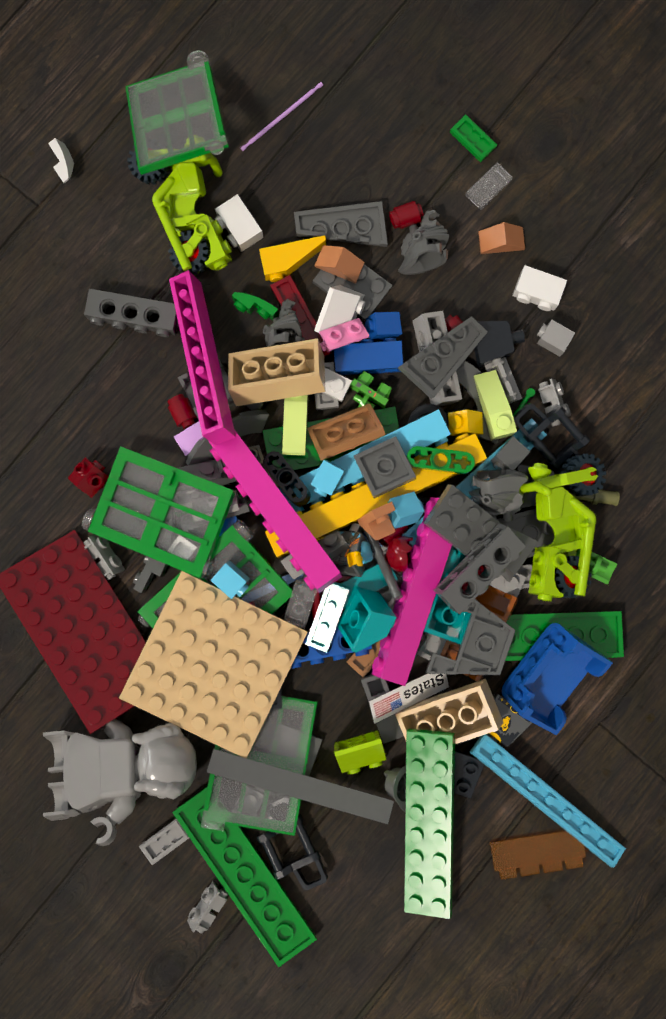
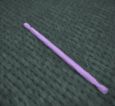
[240,82,323,151]

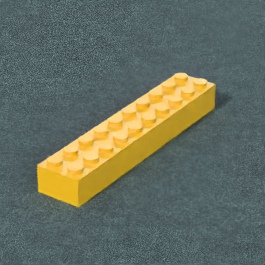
[265,433,487,559]

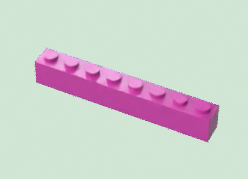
[169,270,236,445]
[209,429,342,593]
[372,497,452,686]

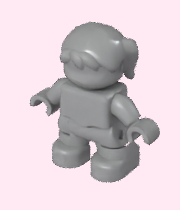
[43,719,197,846]

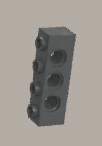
[84,289,178,337]
[433,524,526,614]

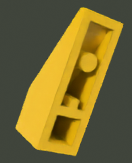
[259,235,326,282]

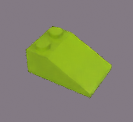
[334,730,386,775]

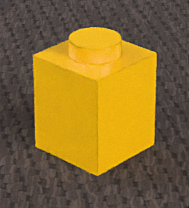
[448,410,483,437]

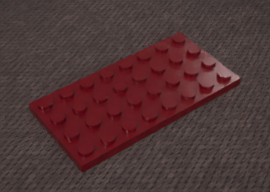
[0,530,146,734]

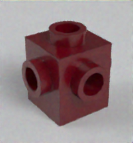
[68,457,109,498]

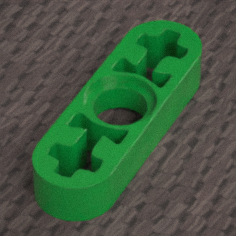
[406,446,475,474]

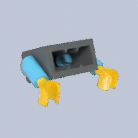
[332,523,373,577]

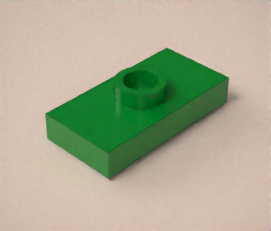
[450,115,497,162]

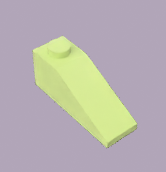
[473,370,517,441]
[282,395,308,455]

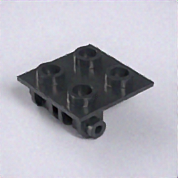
[454,750,484,798]

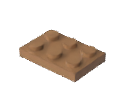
[307,403,385,461]

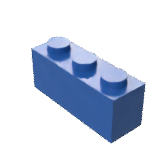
[334,338,403,376]

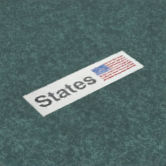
[369,674,449,724]

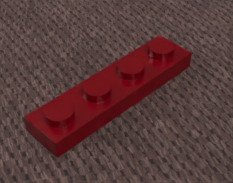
[270,275,332,358]

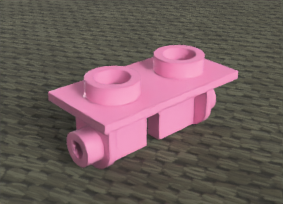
[319,318,369,352]

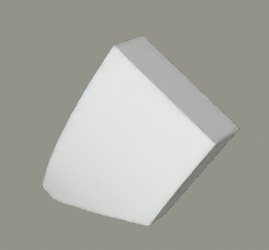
[48,138,74,183]

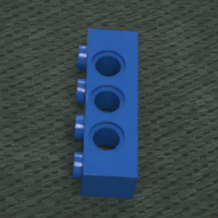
[290,627,374,669]

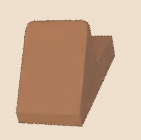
[357,502,395,540]

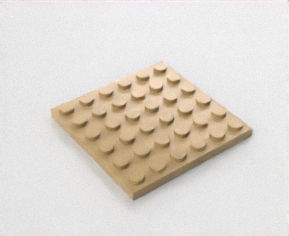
[119,571,308,758]

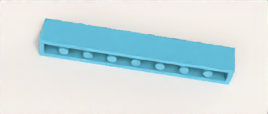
[278,409,451,512]

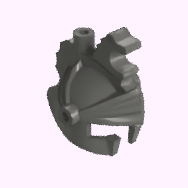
[398,210,449,275]
[263,299,305,347]
[469,470,528,521]

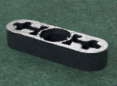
[263,451,311,507]

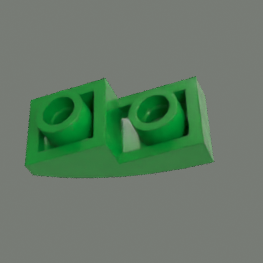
[232,292,279,321]

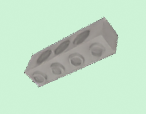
[413,311,462,407]

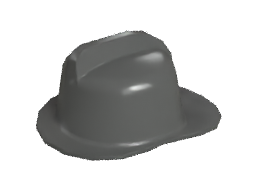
[384,765,406,813]

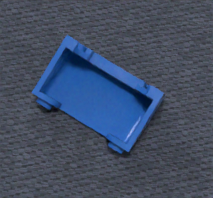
[502,623,613,735]

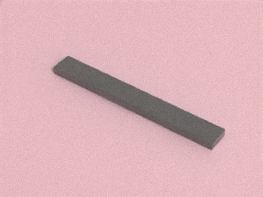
[207,749,394,824]

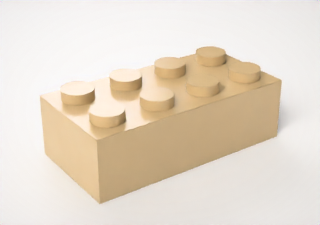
[228,338,326,406]
[395,679,503,744]

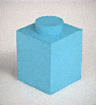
[311,460,346,497]
[388,492,424,529]
[210,560,250,599]

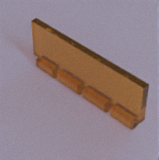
[490,831,586,880]

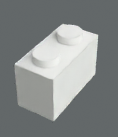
[215,194,263,252]
[512,265,567,311]

